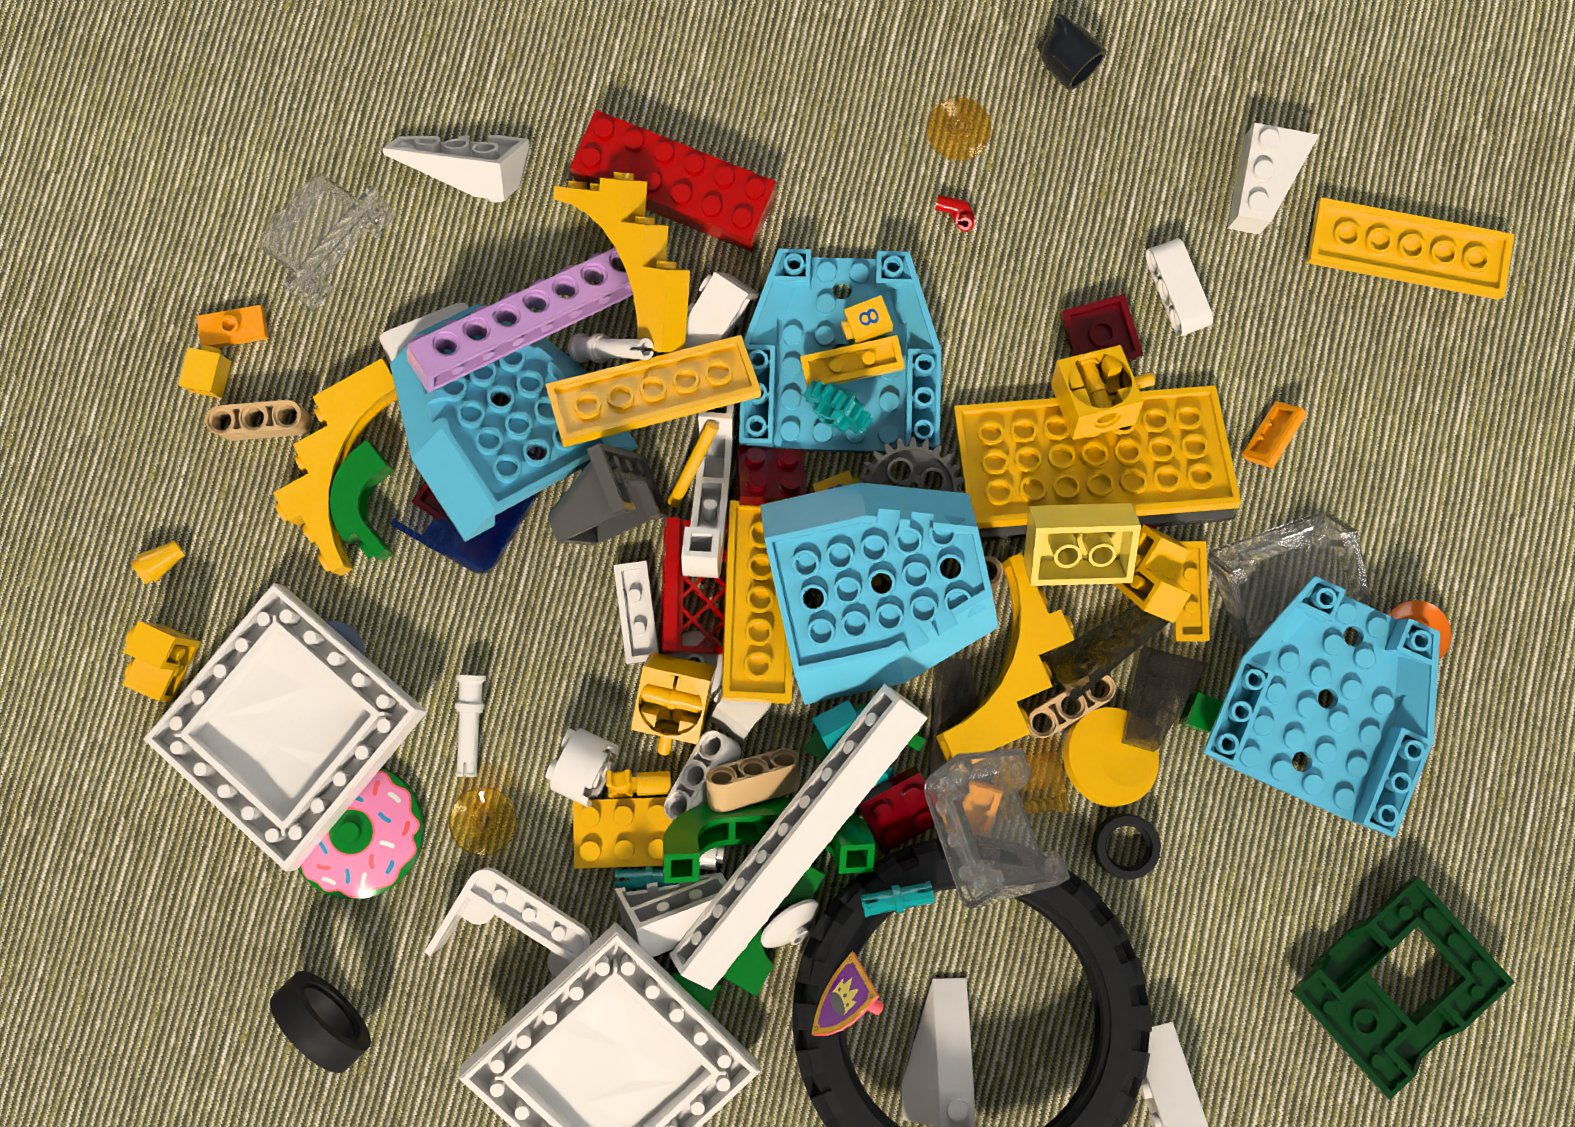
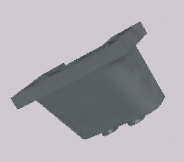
[549,443,669,546]

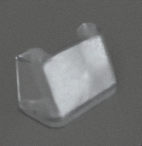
[1208,513,1371,646]
[924,748,1070,909]

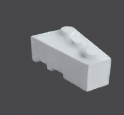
[666,272,761,354]
[615,872,727,957]

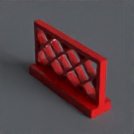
[660,517,728,655]

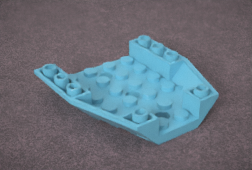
[739,248,941,453]
[390,304,638,542]
[760,482,998,705]
[1202,576,1440,838]

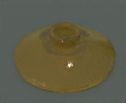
[927,98,991,161]
[449,787,517,856]

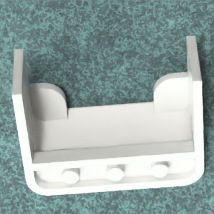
[424,867,593,977]

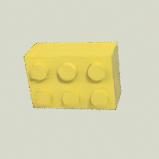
[1023,503,1141,586]

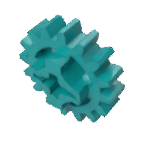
[803,380,873,435]

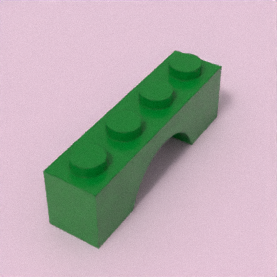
[723,865,825,996]

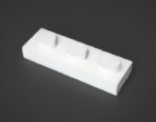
[613,561,660,665]

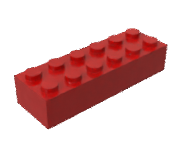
[570,109,777,252]

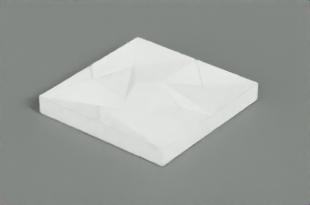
[143,583,428,871]
[459,922,760,1127]

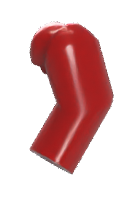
[935,194,976,232]

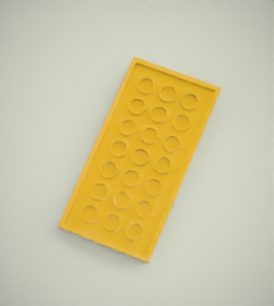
[953,385,1241,529]

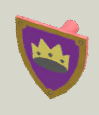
[811,951,884,1036]

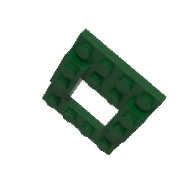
[1290,876,1515,1100]

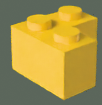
[1113,524,1191,623]
[123,621,201,702]

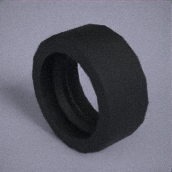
[1092,813,1161,880]

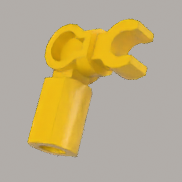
[605,769,671,798]

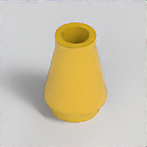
[130,540,186,584]

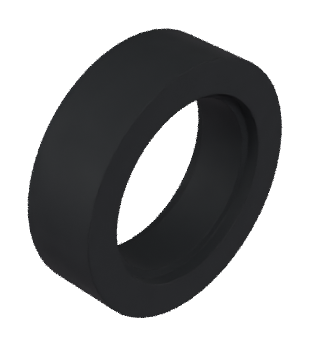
[270,971,371,1073]

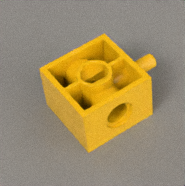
[1051,345,1155,440]
[631,652,716,755]

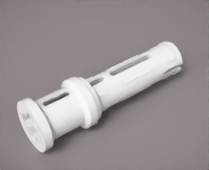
[568,333,654,363]
[455,675,486,777]

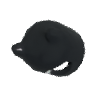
[1037,14,1107,91]

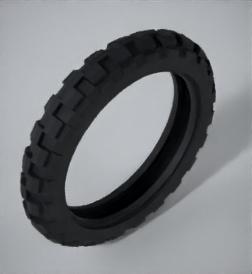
[792,836,1152,1127]

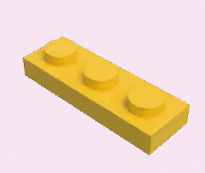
[800,335,905,388]
[1172,541,1210,642]

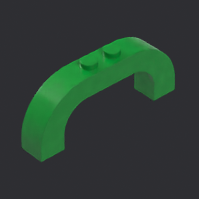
[663,798,875,883]

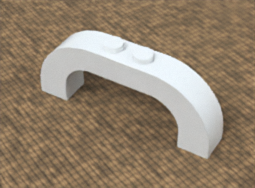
[681,404,735,578]

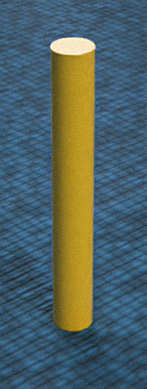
[667,421,719,508]

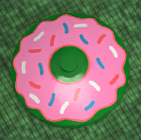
[298,767,425,900]

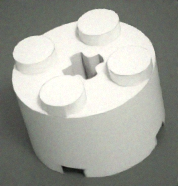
[545,728,619,807]

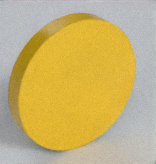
[1063,707,1159,807]

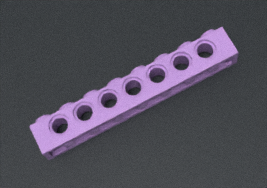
[406,248,633,393]

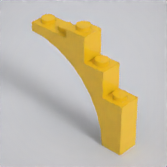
[553,172,690,352]
[273,358,398,576]
[936,553,1075,768]

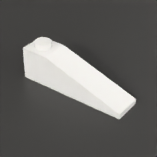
[383,135,529,202]
[901,977,975,1127]

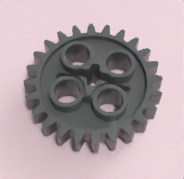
[858,437,966,493]

